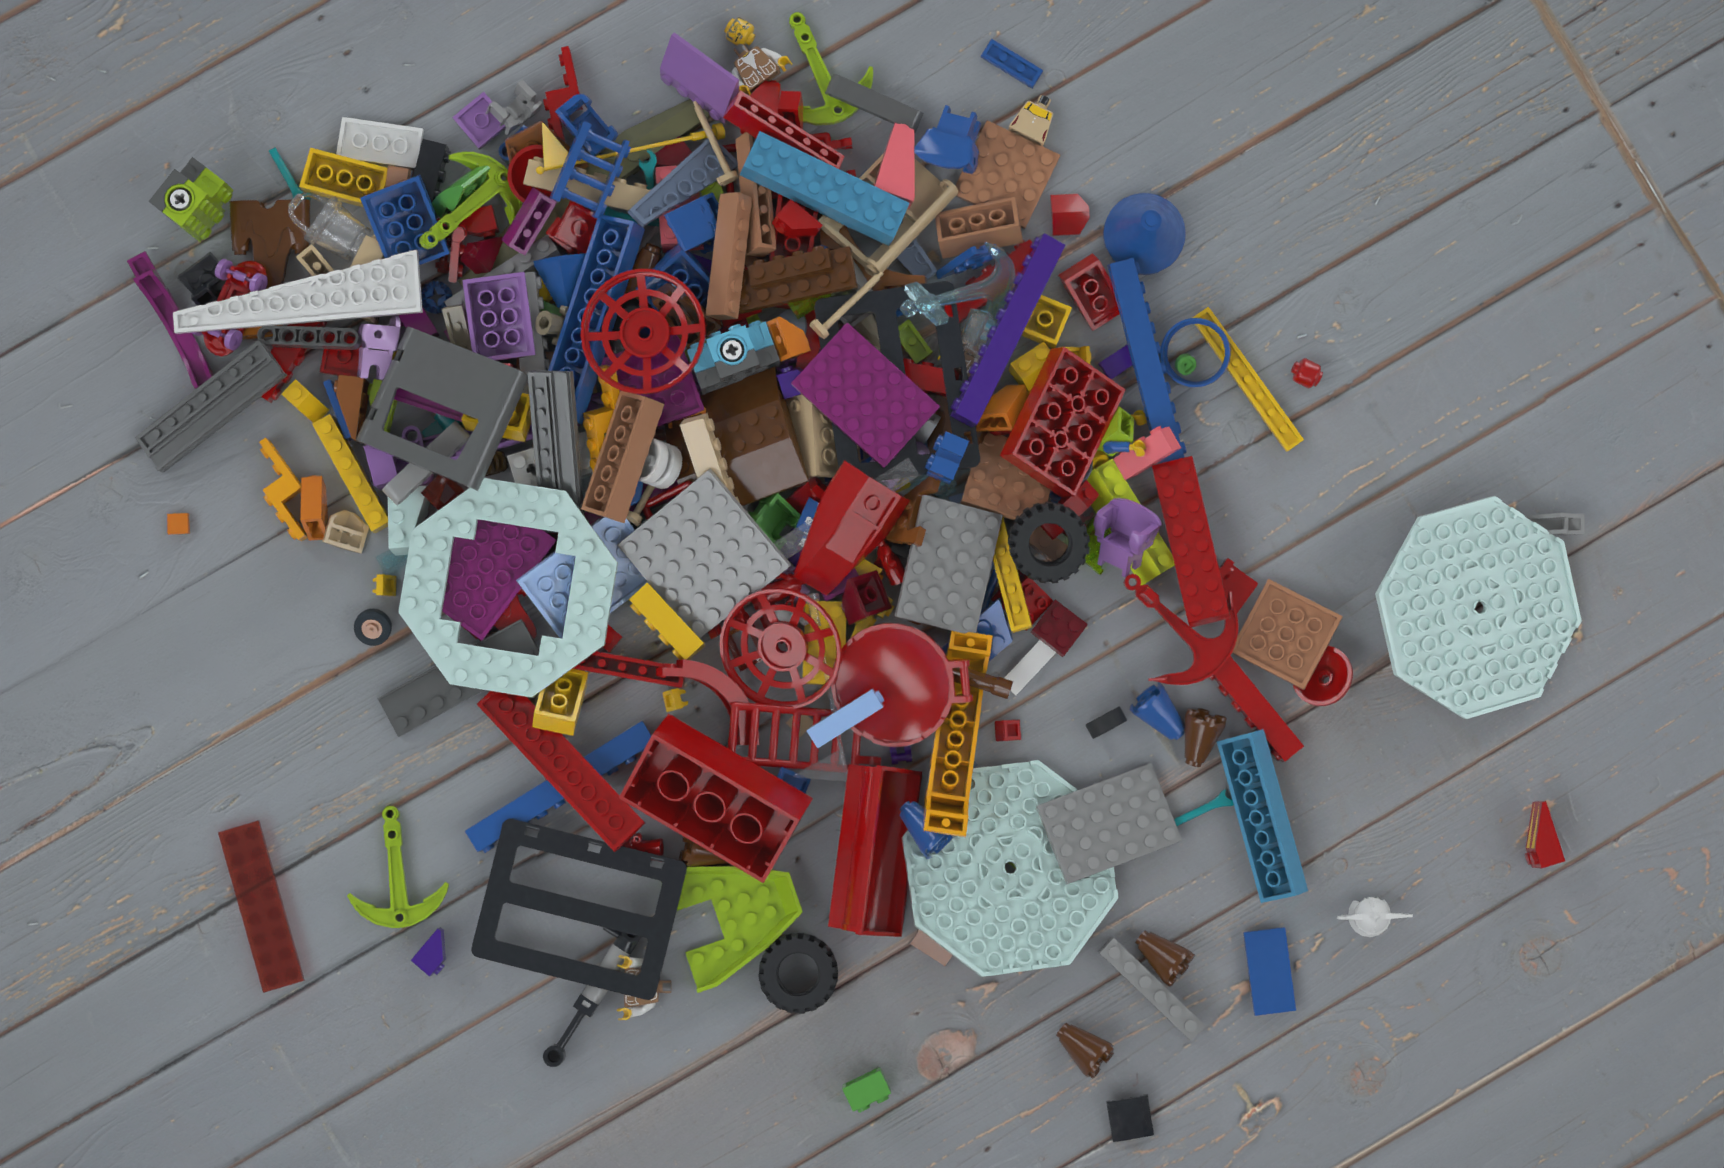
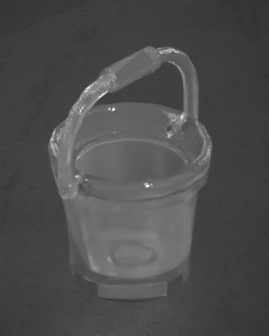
[288,192,372,263]

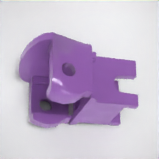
[1094,498,1162,577]

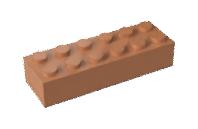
[581,391,664,523]

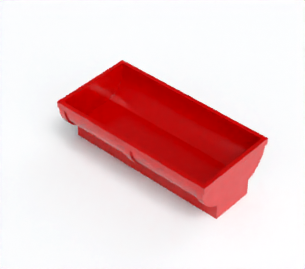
[828,764,922,937]

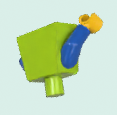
[1097,406,1147,457]

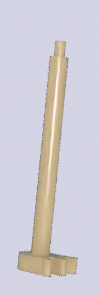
[693,101,739,186]
[809,271,883,339]
[626,484,655,527]

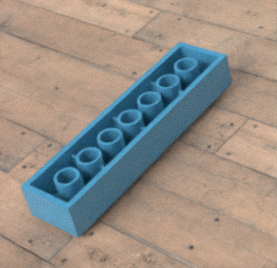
[740,131,910,246]
[1217,729,1308,903]

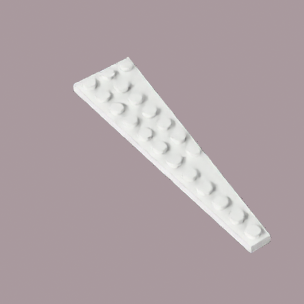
[173,250,423,334]

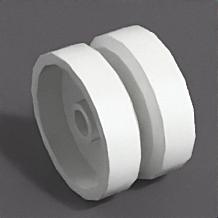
[639,438,682,489]

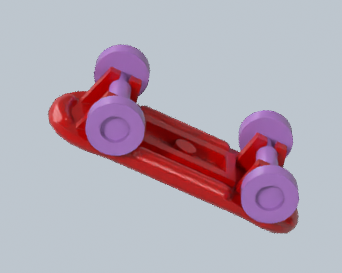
[192,259,267,357]

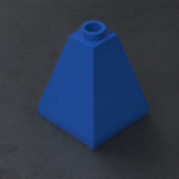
[534,253,586,308]

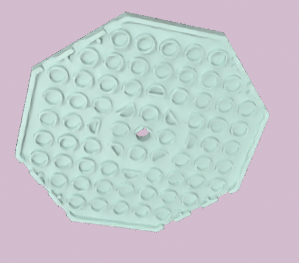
[1375,496,1582,719]
[902,760,1118,977]

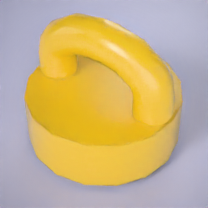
[1092,451,1109,470]

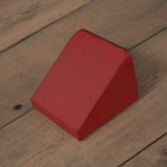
[994,719,1021,742]

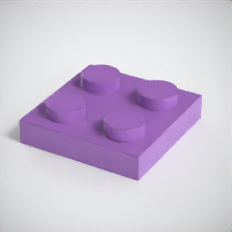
[452,92,506,150]

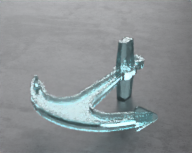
[900,241,1015,340]

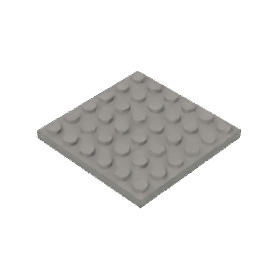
[617,469,791,638]

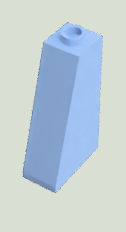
[806,689,885,748]

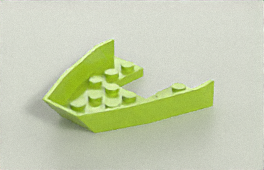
[677,866,803,993]

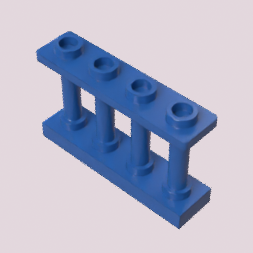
[550,121,631,219]

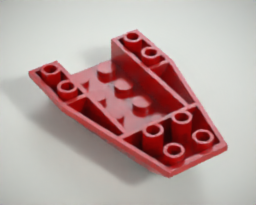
[793,460,910,596]

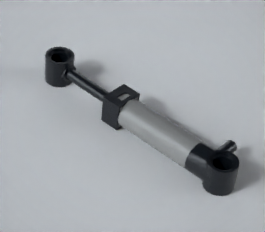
[543,927,641,1067]

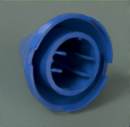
[1103,193,1186,275]

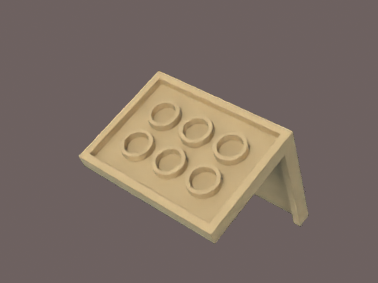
[786,395,861,478]

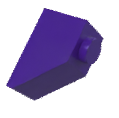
[777,365,803,399]
[411,927,446,977]

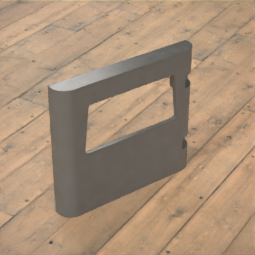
[356,327,528,491]

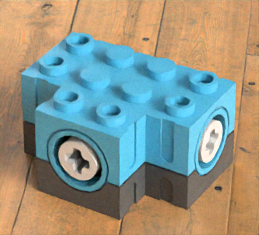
[687,320,780,395]

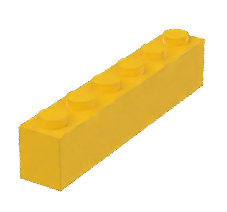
[312,414,388,534]

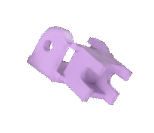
[357,315,400,380]

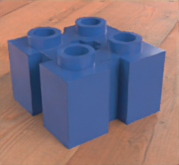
[925,432,969,484]

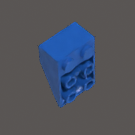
[664,192,719,252]

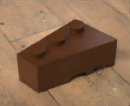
[651,283,722,349]

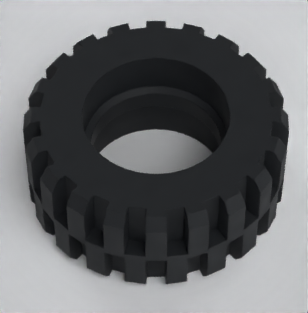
[1008,502,1090,584]
[758,932,838,1014]

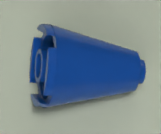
[1129,683,1185,740]
[900,801,953,859]

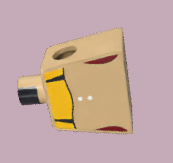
[1008,95,1053,146]

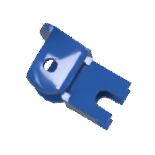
[555,94,618,156]
[914,105,981,174]

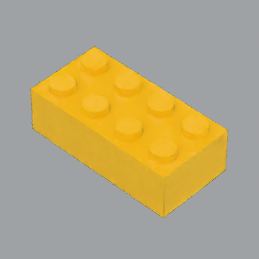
[299,147,388,208]
[629,583,706,660]
[803,601,846,685]

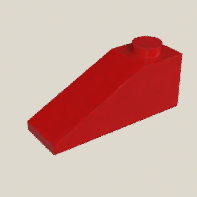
[438,205,500,239]
[1041,480,1099,540]

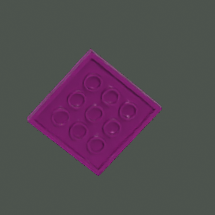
[601,335,705,428]

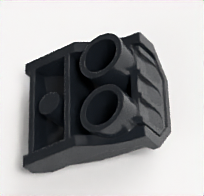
[1106,1094,1154,1142]

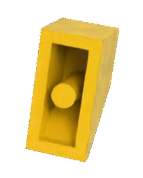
[282,379,330,423]

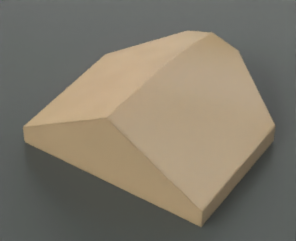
[322,510,369,554]

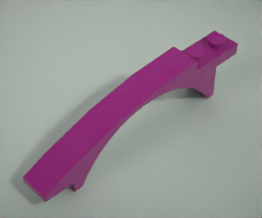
[127,251,214,389]

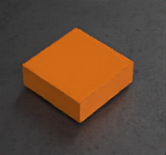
[167,513,190,535]

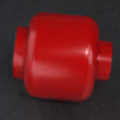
[1291,358,1323,389]

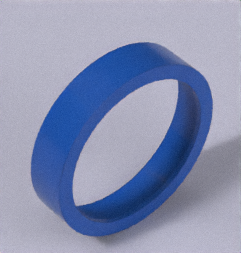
[1160,318,1231,387]

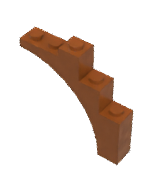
[819,213,927,291]

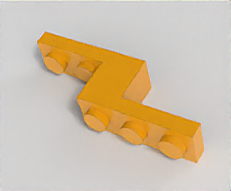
[583,365,620,471]
[259,437,307,541]

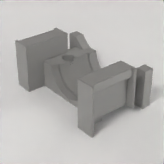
[486,79,542,135]

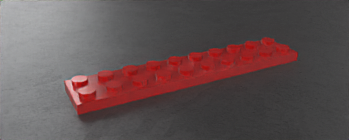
[477,691,645,852]

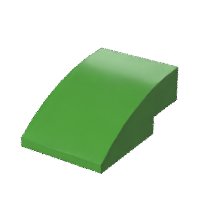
[432,165,490,218]

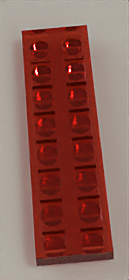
[218,820,305,993]

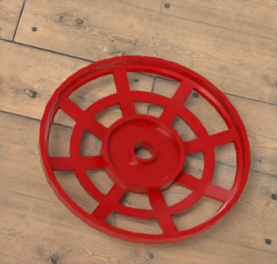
[581,269,706,395]
[719,588,842,708]

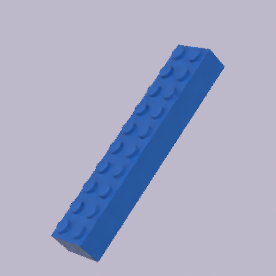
[548,215,645,425]

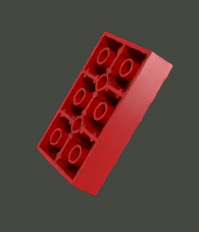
[1000,347,1126,498]

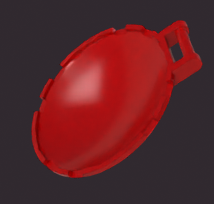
[831,623,973,747]

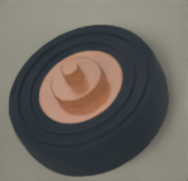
[354,609,392,646]

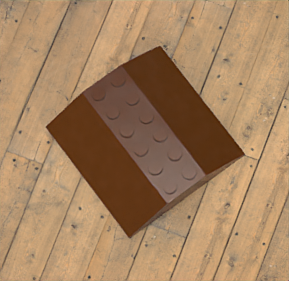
[665,367,809,506]

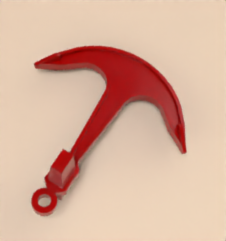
[1123,574,1238,685]

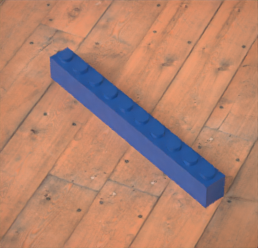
[1107,258,1186,464]
[465,721,652,853]

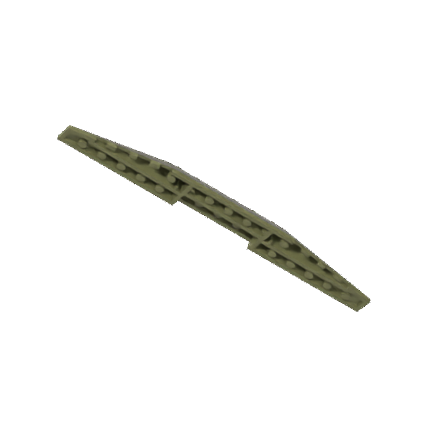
[458,99,711,287]

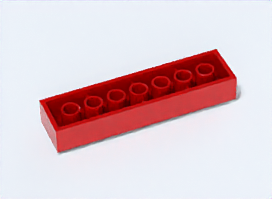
[1152,456,1231,628]

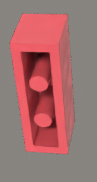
[1113,426,1181,480]

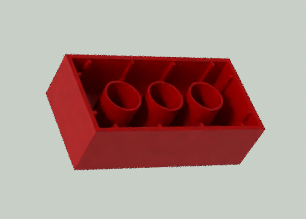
[619,713,813,883]

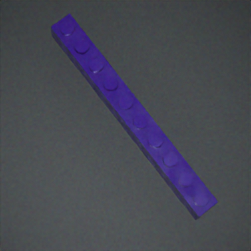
[950,233,1065,428]

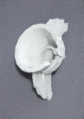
[1337,897,1413,937]

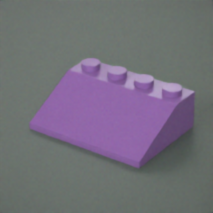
[660,32,739,124]
[463,272,536,361]

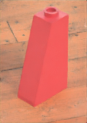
[874,123,915,209]

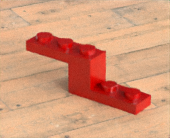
[543,46,583,141]

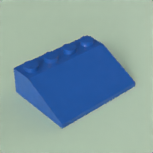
[360,175,451,265]
[635,244,710,312]

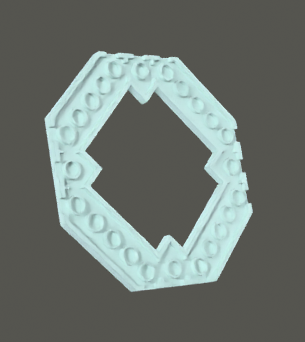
[399,478,618,697]

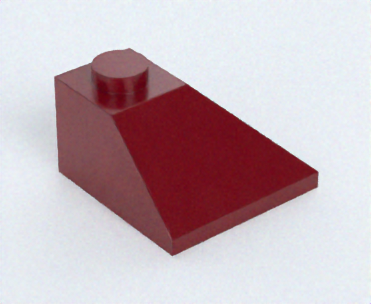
[841,570,892,625]

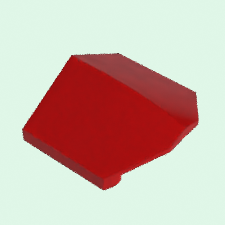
[1050,194,1090,236]

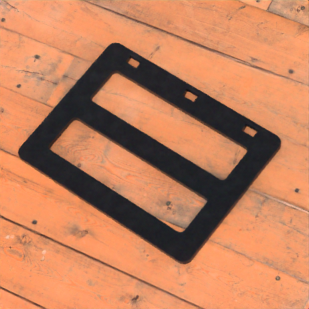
[814,281,980,481]
[471,819,687,1000]

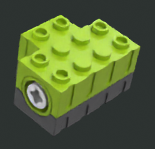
[149,157,234,242]

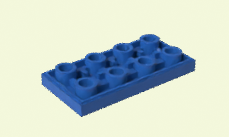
[1243,927,1296,1016]

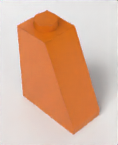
[975,384,1029,431]
[300,475,328,541]

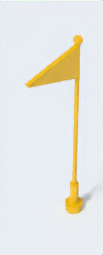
[536,123,725,174]

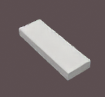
[1005,640,1056,696]

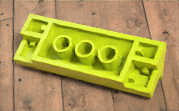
[1086,459,1175,585]

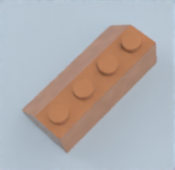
[935,197,1023,259]

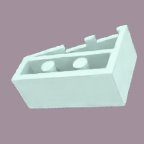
[388,485,434,556]

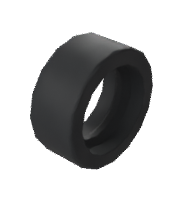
[1085,706,1127,739]

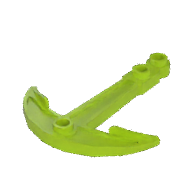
[789,12,873,126]
[420,152,522,249]
[347,806,449,928]

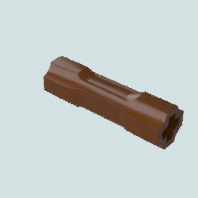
[953,667,1013,699]

